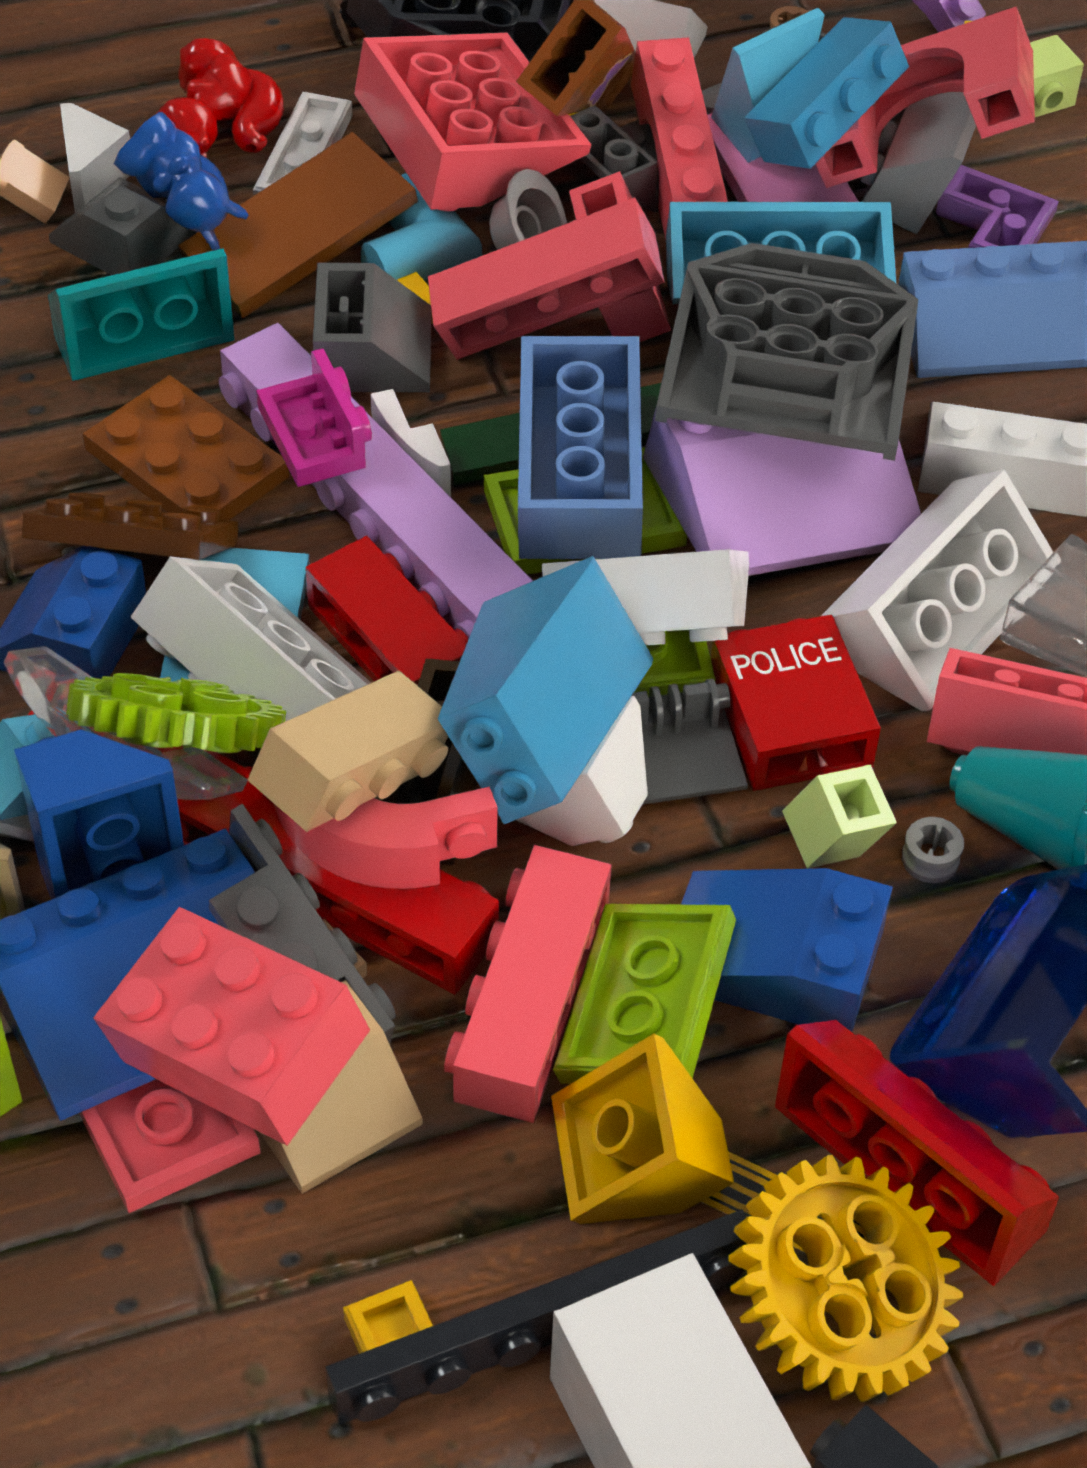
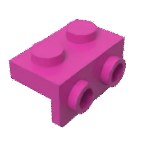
[256,348,372,487]

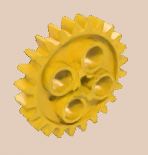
[728,1155,963,1402]

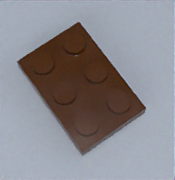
[22,493,239,560]

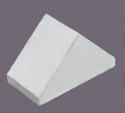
[60,103,130,213]

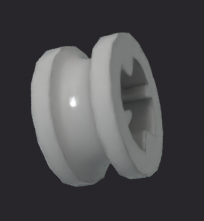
[902,817,964,883]

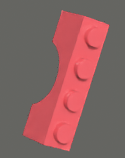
[631,37,728,240]

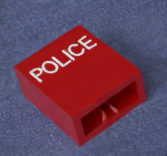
[710,614,881,791]

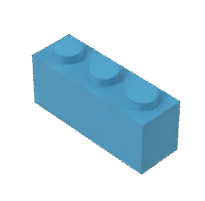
[744,17,909,169]

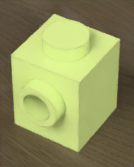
[1030,35,1084,117]
[782,765,897,869]

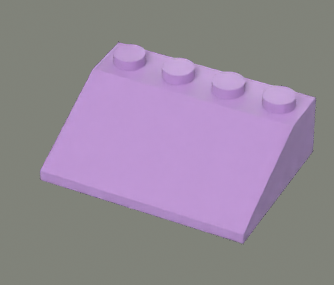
[643,410,921,576]

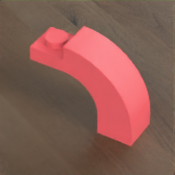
[273,786,498,889]

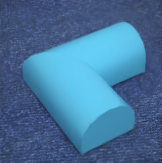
[361,173,482,281]

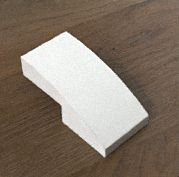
[371,389,451,497]

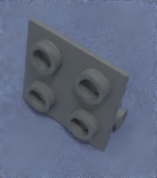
[632,678,748,805]

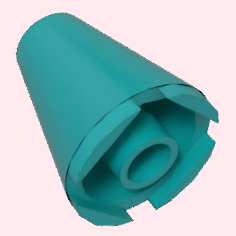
[949,746,1087,884]

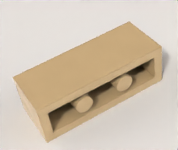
[248,671,448,832]

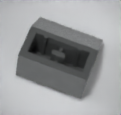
[313,263,432,392]

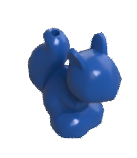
[113,112,249,251]

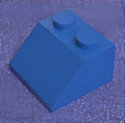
[0,545,146,685]

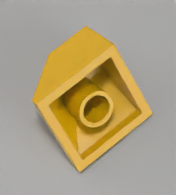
[551,1033,734,1224]

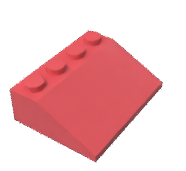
[354,33,591,212]

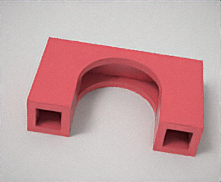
[816,6,1035,188]

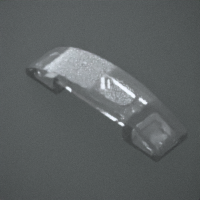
[3,646,248,800]

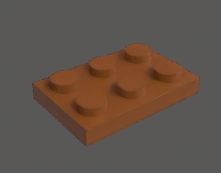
[83,375,289,520]

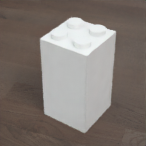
[550,1253,812,1468]

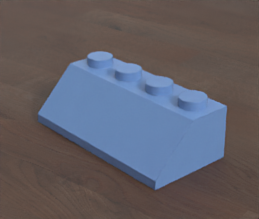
[898,241,1087,378]

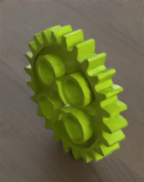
[66,673,286,753]

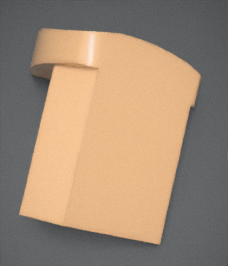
[0,139,70,224]

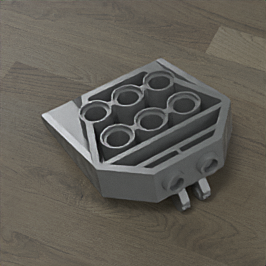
[654,243,918,461]

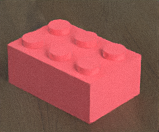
[93,907,370,1146]

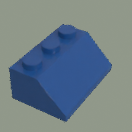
[14,729,184,899]

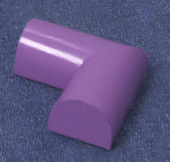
[936,165,1059,248]

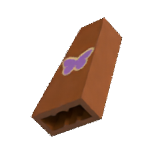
[516,0,635,116]

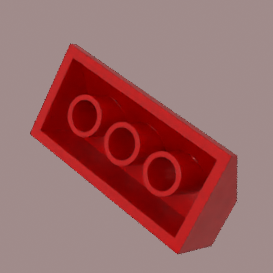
[775,1020,1059,1287]

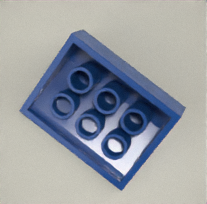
[0,828,255,1121]

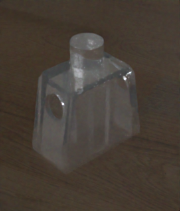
[1000,533,1087,677]

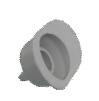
[489,169,567,250]

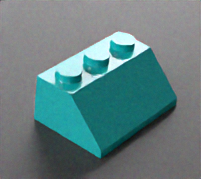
[47,249,235,381]

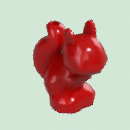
[156,38,284,158]

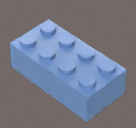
[518,336,643,559]

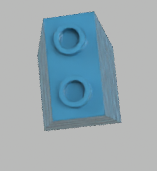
[438,556,653,824]

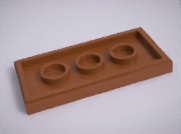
[178,132,418,318]

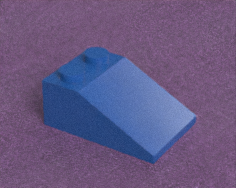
[681,868,893,1032]

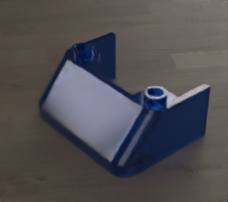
[889,864,1087,1138]

